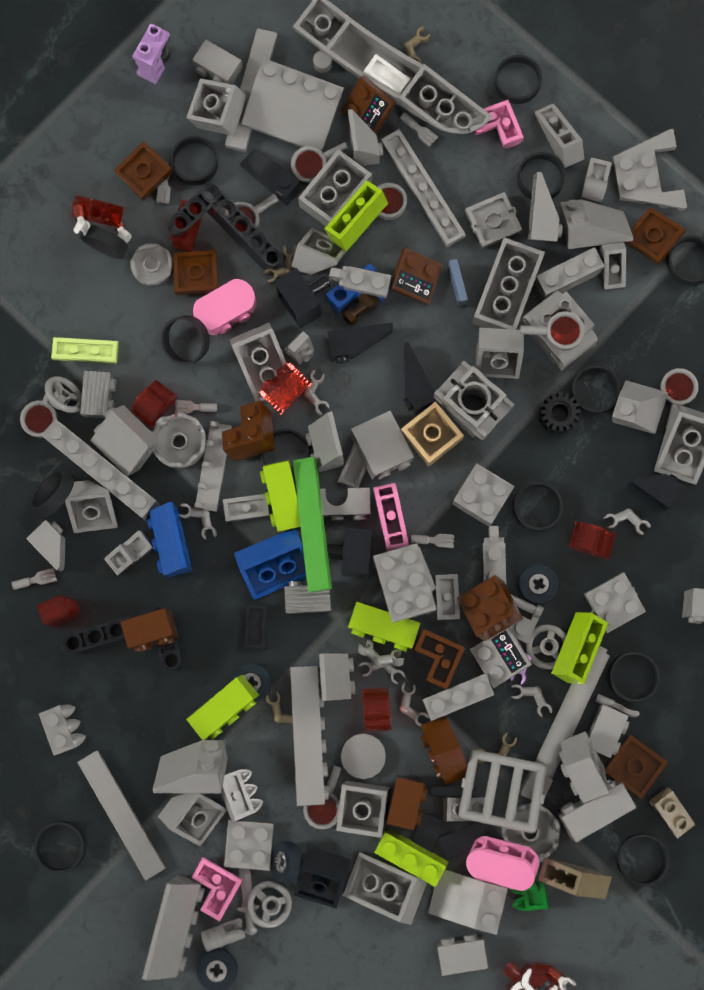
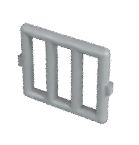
[459,750,547,833]

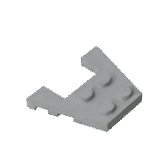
[612,129,687,211]

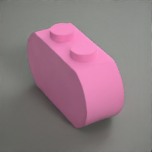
[193,279,257,335]
[373,483,409,552]
[466,836,540,891]

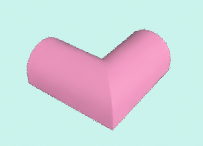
[473,100,524,149]
[192,857,243,922]

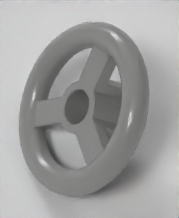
[45,376,82,413]
[525,624,566,669]
[247,881,292,928]

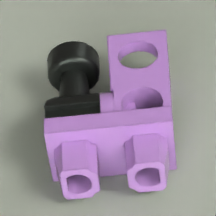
[132,24,171,84]

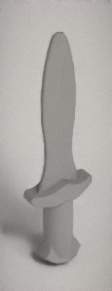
[237,868,260,936]

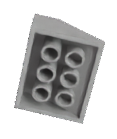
[241,58,344,151]
[142,875,205,980]

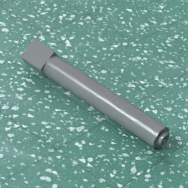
[519,646,610,805]

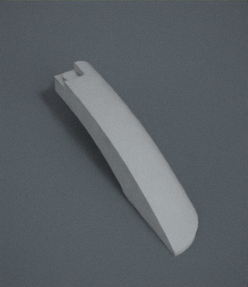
[293,0,493,134]

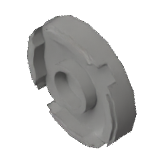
[130,243,174,286]
[341,733,386,779]

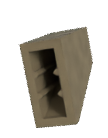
[538,858,612,899]

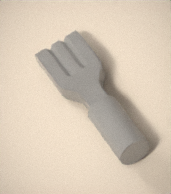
[400,112,438,147]
[156,162,171,204]
[175,400,218,414]
[410,534,454,548]
[12,568,57,590]
[595,694,639,717]

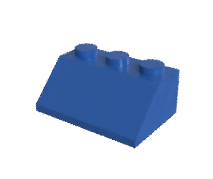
[147,502,192,577]
[234,528,307,600]

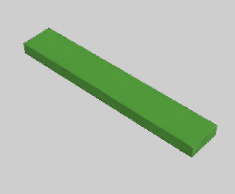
[293,457,332,593]

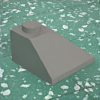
[348,109,383,166]
[291,227,346,275]
[612,381,668,434]
[65,480,118,533]
[158,793,227,846]

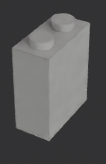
[90,405,160,477]
[349,411,414,480]

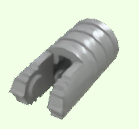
[201,918,245,952]

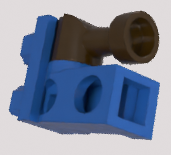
[326,264,390,326]

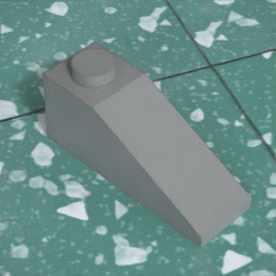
[535,103,584,168]

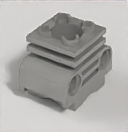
[520,291,598,371]
[434,361,514,440]

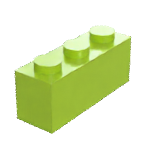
[324,180,388,252]
[260,459,301,532]
[348,602,420,652]
[551,612,608,685]
[186,674,260,740]
[374,828,448,887]

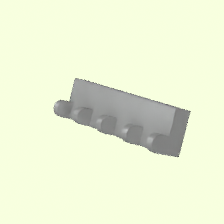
[194,421,233,512]

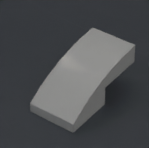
[104,530,153,576]

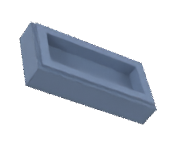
[448,259,468,307]

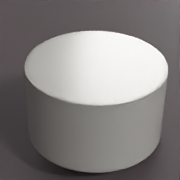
[313,51,332,73]

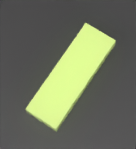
[51,337,119,364]

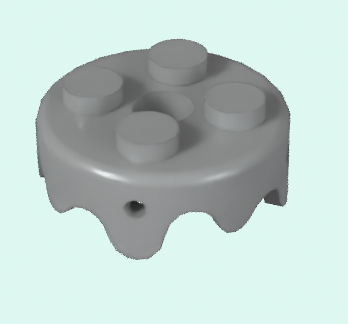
[152,412,207,469]
[502,803,560,862]

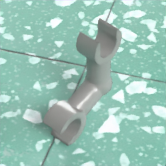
[304,370,329,416]
[179,504,217,539]
[603,508,651,535]
[358,639,404,666]
[359,662,405,684]
[400,682,429,727]
[511,684,552,717]

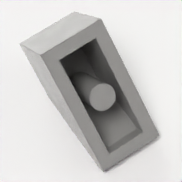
[599,242,626,290]
[26,520,65,572]

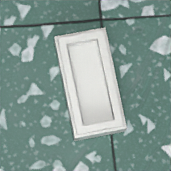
[363,54,411,95]

